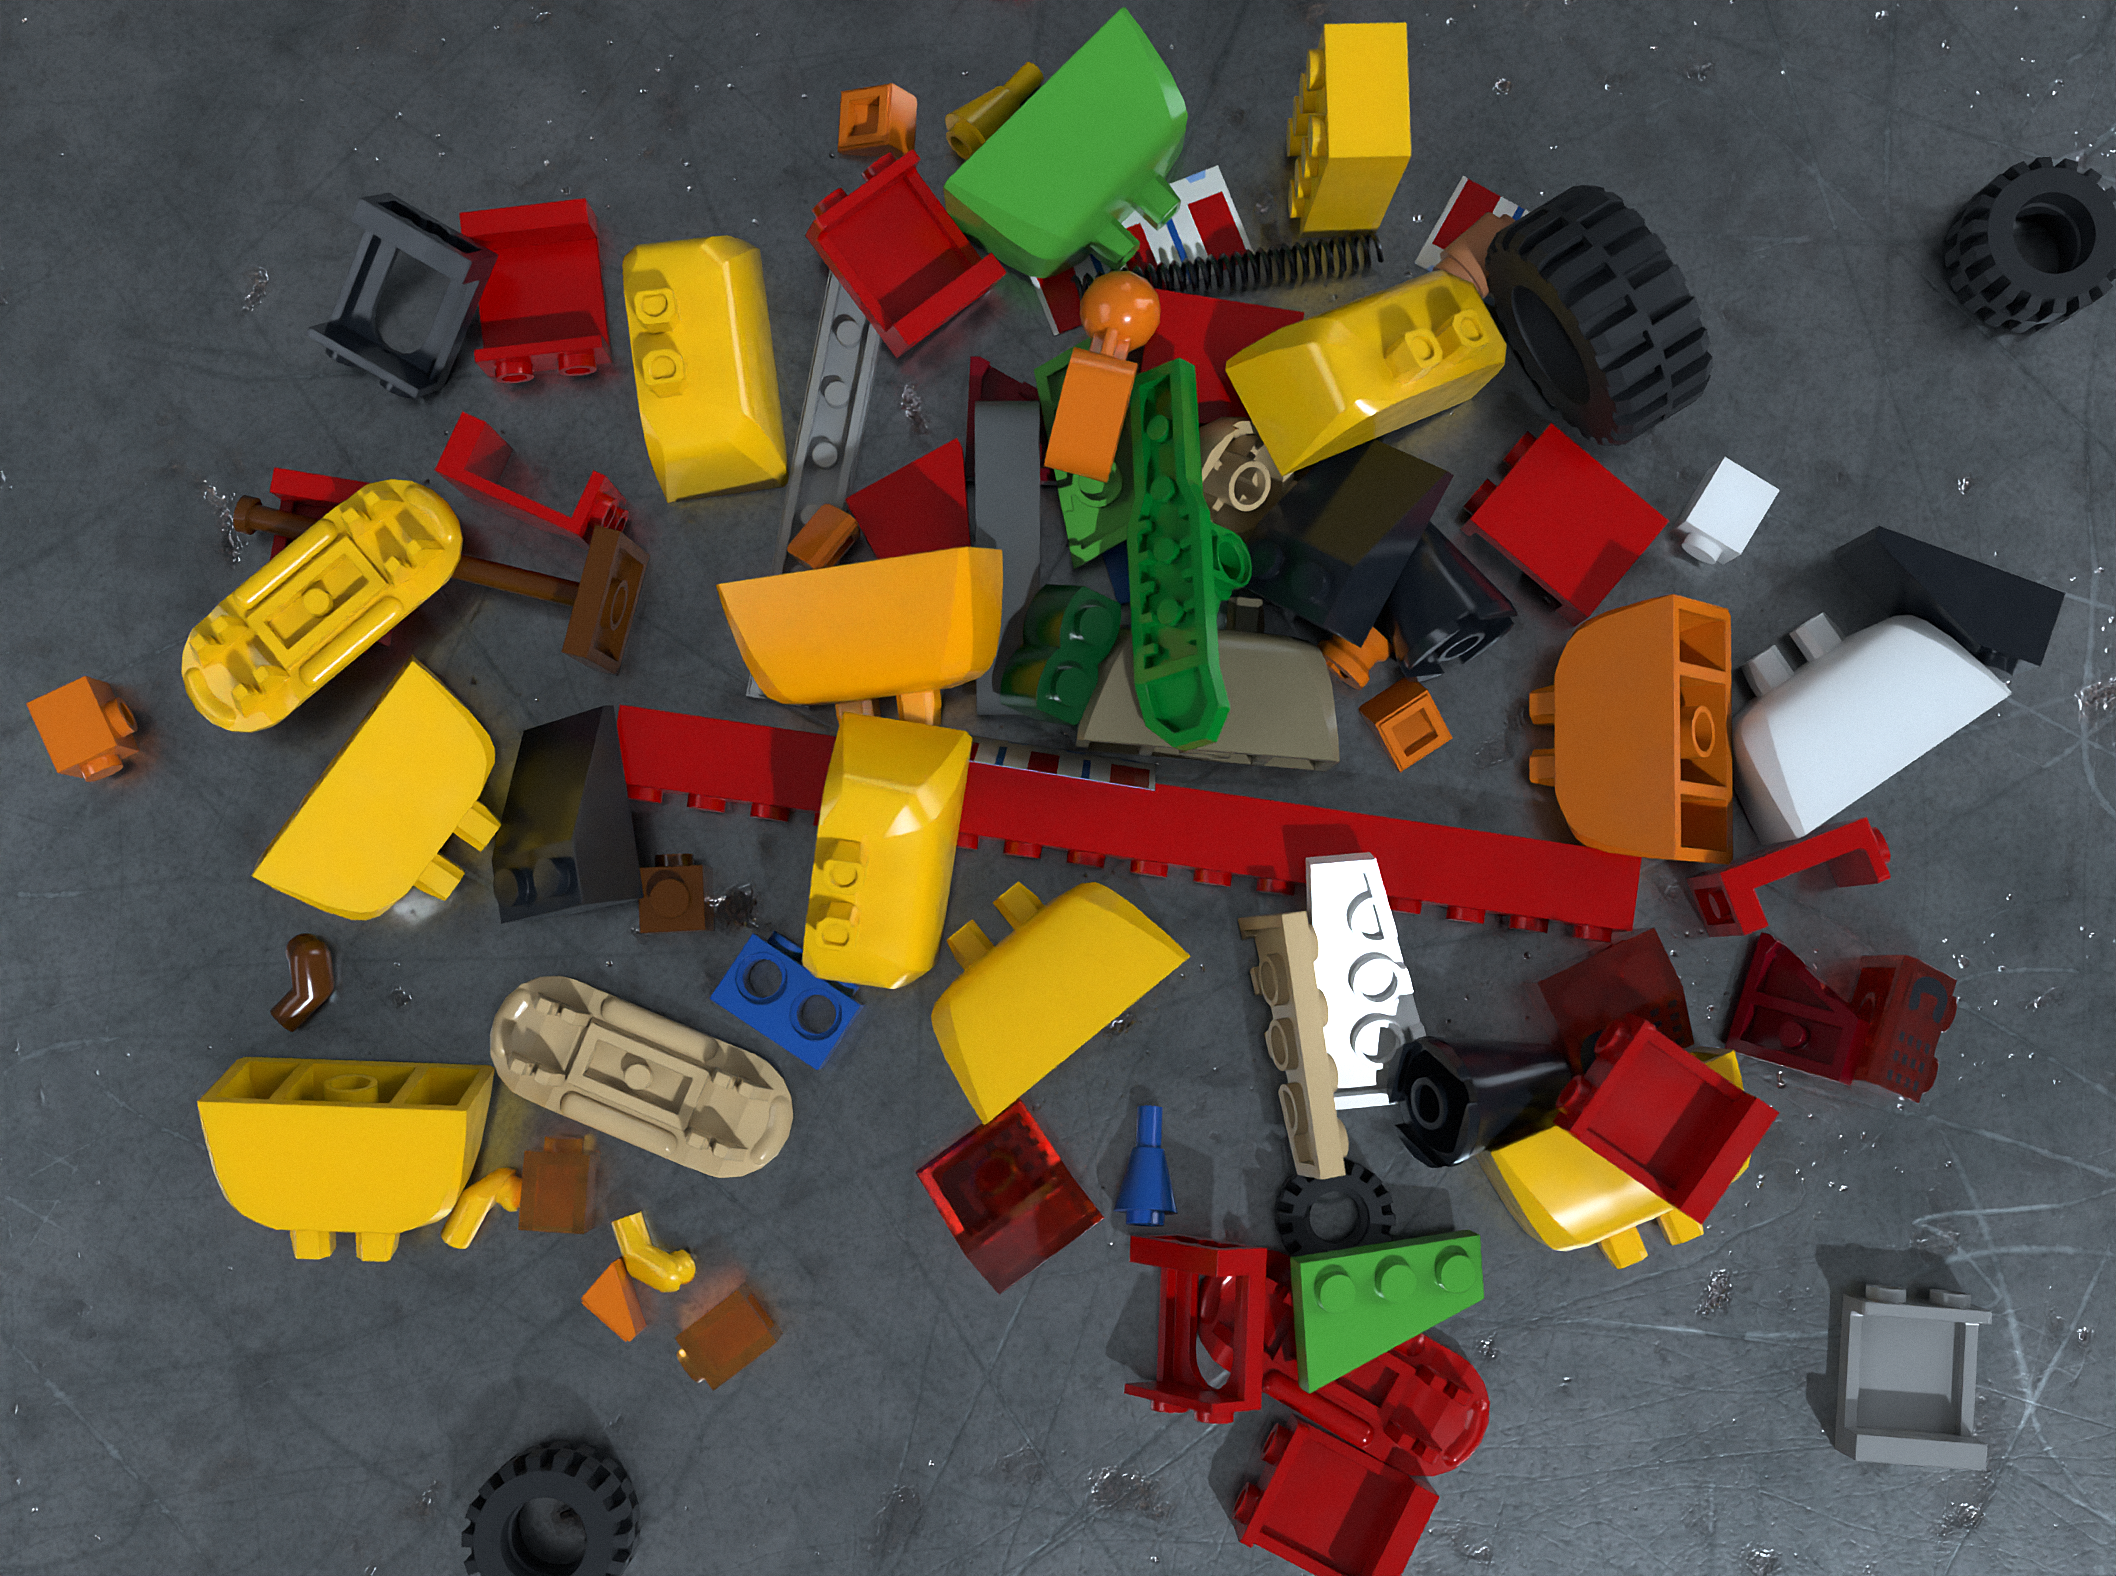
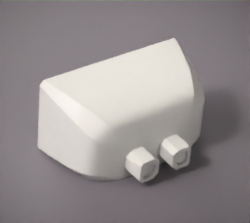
[1732,612,2012,846]

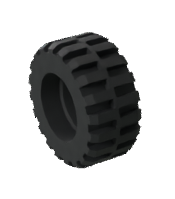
[1485,185,1713,446]

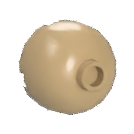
[1199,417,1298,543]

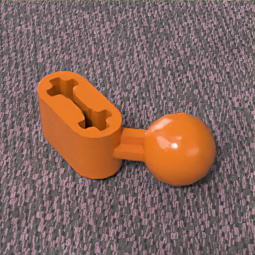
[1044,271,1161,483]

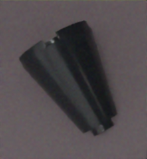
[1381,521,1518,682]
[1387,1036,1572,1168]

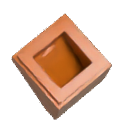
[837,83,917,158]
[787,504,861,570]
[1359,677,1452,772]
[581,1256,646,1342]

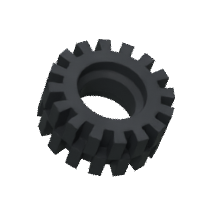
[1274,1158,1396,1257]

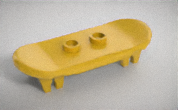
[181,479,463,733]

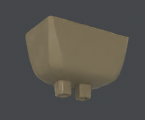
[1075,597,1340,772]

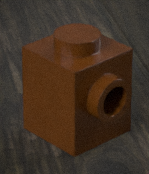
[639,854,715,934]

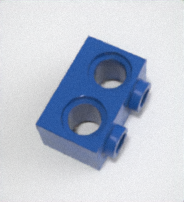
[709,930,865,1071]

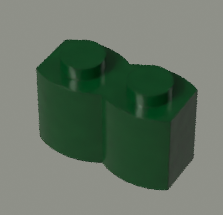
[1000,584,1121,726]

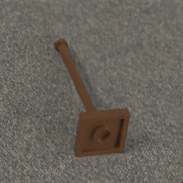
[233,495,650,676]

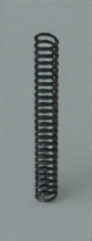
[1070,231,1384,301]

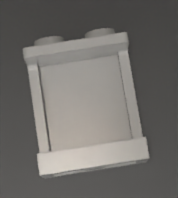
[1835,1284,1992,1471]

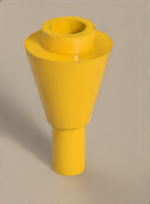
[945,62,1044,160]

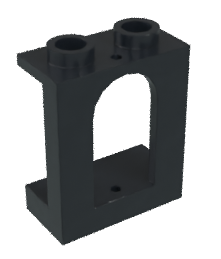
[306,193,498,398]

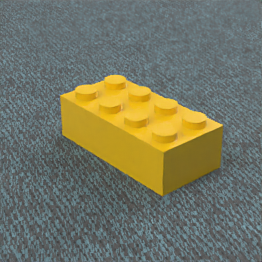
[1286,22,1411,238]

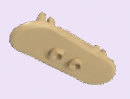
[490,976,794,1178]

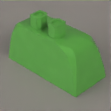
[943,7,1188,278]

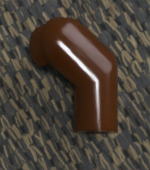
[270,933,335,1032]

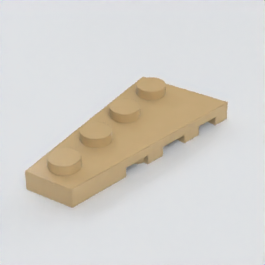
[1238,911,1349,1179]

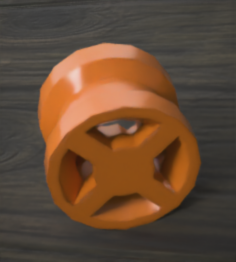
[1317,627,1394,690]

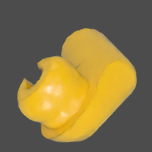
[440,1168,531,1249]
[611,1211,696,1292]

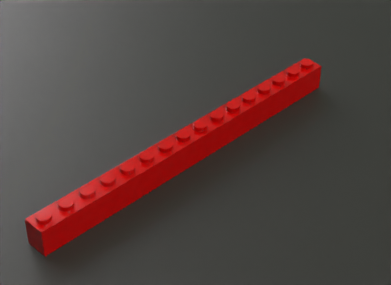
[617,705,1642,943]

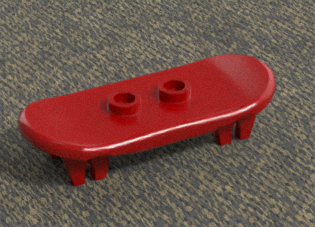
[1197,1249,1490,1476]

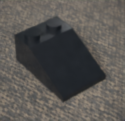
[1243,439,1454,648]
[1834,526,2066,679]
[491,705,644,924]

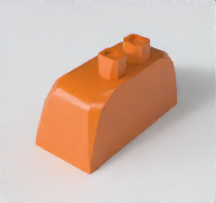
[1529,594,1733,865]

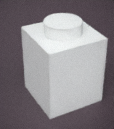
[1670,457,1780,565]

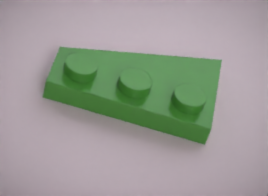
[1034,337,1135,570]
[1290,1229,1484,1394]

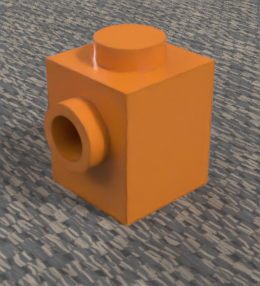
[26,676,140,782]

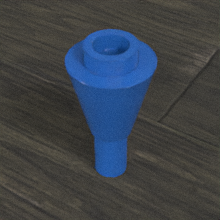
[1113,1105,1178,1227]

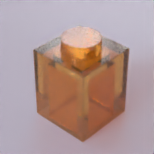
[518,1136,601,1234]
[675,1282,783,1391]

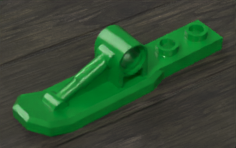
[1127,358,1252,751]

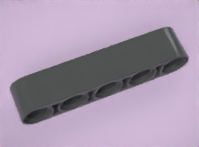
[975,401,1040,715]

